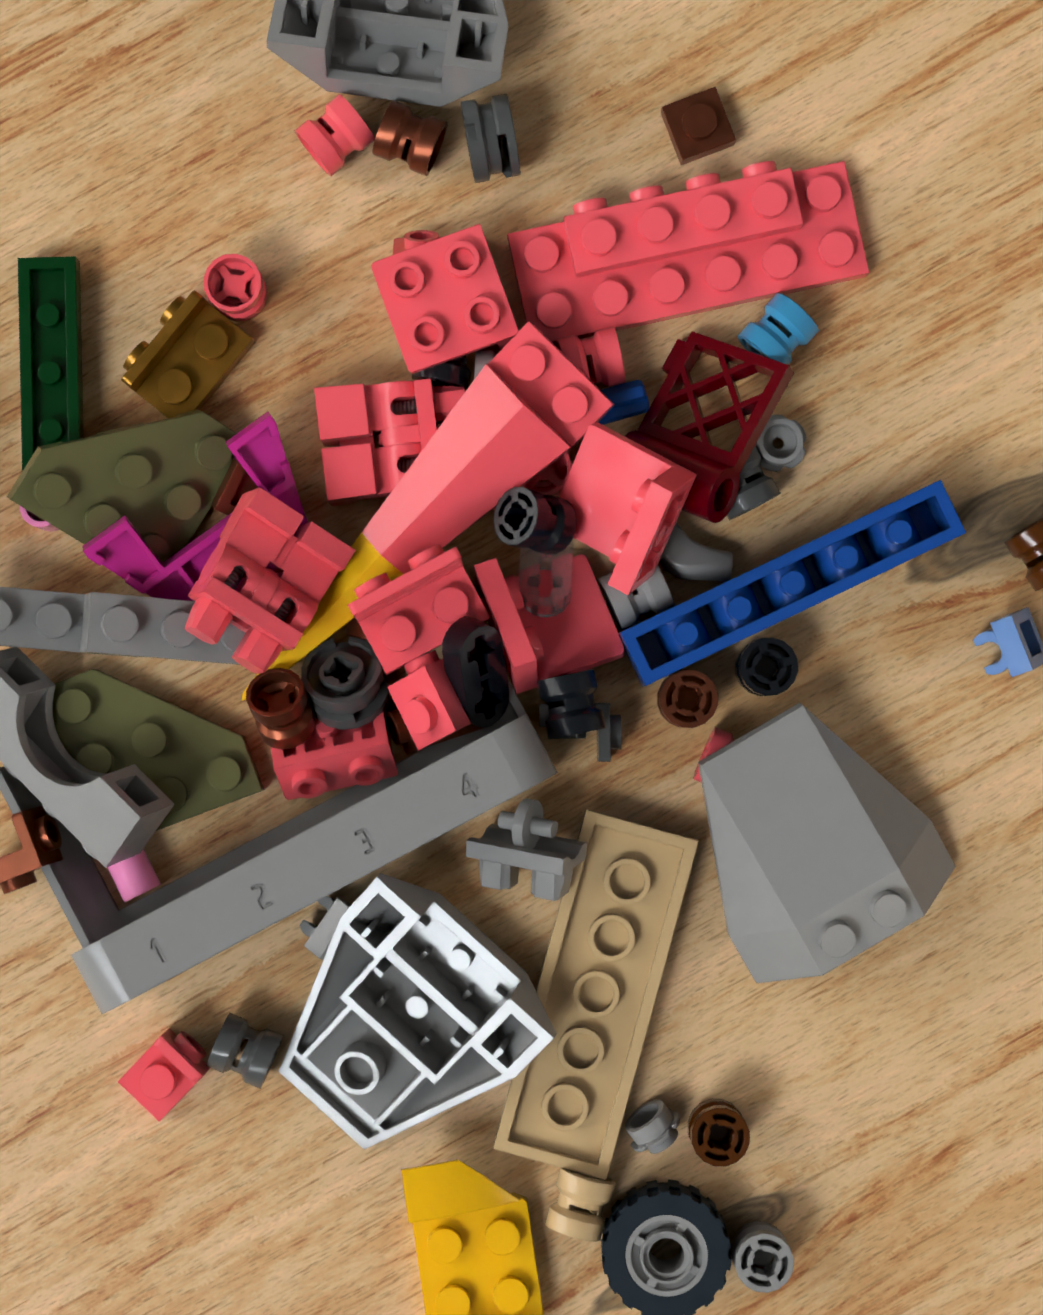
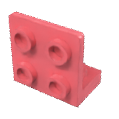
[371,224,519,373]
[559,422,697,595]
[348,544,491,675]
[474,554,624,695]

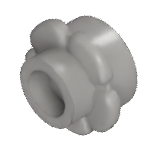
[756,415,806,472]
[625,1099,680,1154]

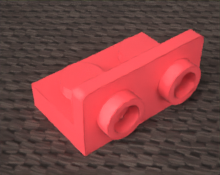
[271,708,398,800]

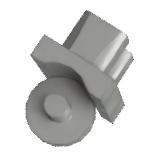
[466,798,587,901]

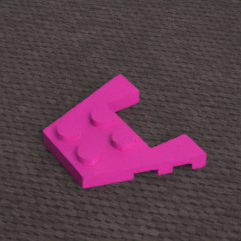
[82,411,308,616]

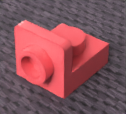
[118,1028,210,1122]

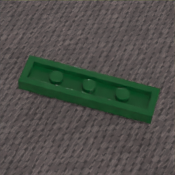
[18,256,84,471]

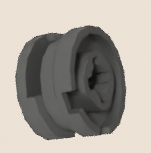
[461,94,521,183]
[301,636,389,730]

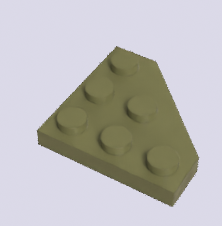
[7,410,237,562]
[53,669,265,831]

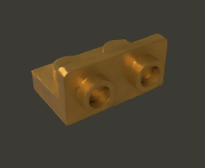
[121,290,255,418]

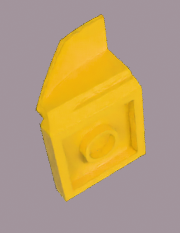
[401,1159,544,1315]

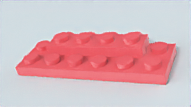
[507,161,869,345]

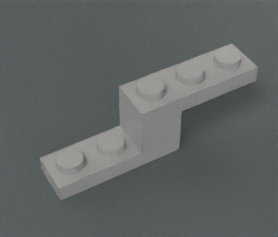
[0,587,245,665]

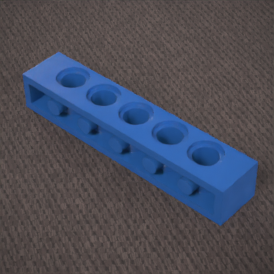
[619,480,966,687]

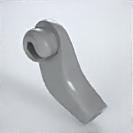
[659,522,733,581]

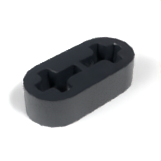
[442,616,509,728]

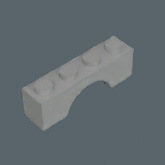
[0,647,174,868]

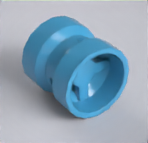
[737,293,819,365]

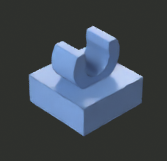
[973,607,1043,677]

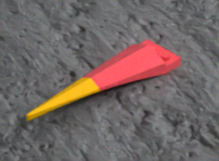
[242,321,615,701]

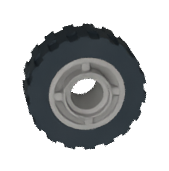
[601,1179,732,1315]

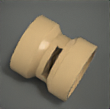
[545,1168,616,1242]

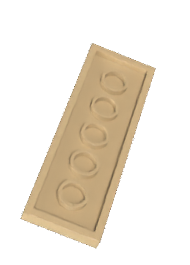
[493,809,699,1180]

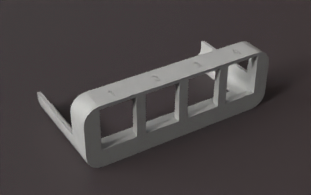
[0,638,558,1014]

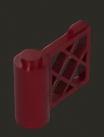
[625,331,794,523]

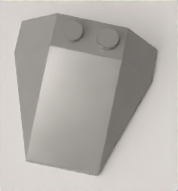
[267,0,509,107]
[698,703,956,983]
[279,873,557,1150]

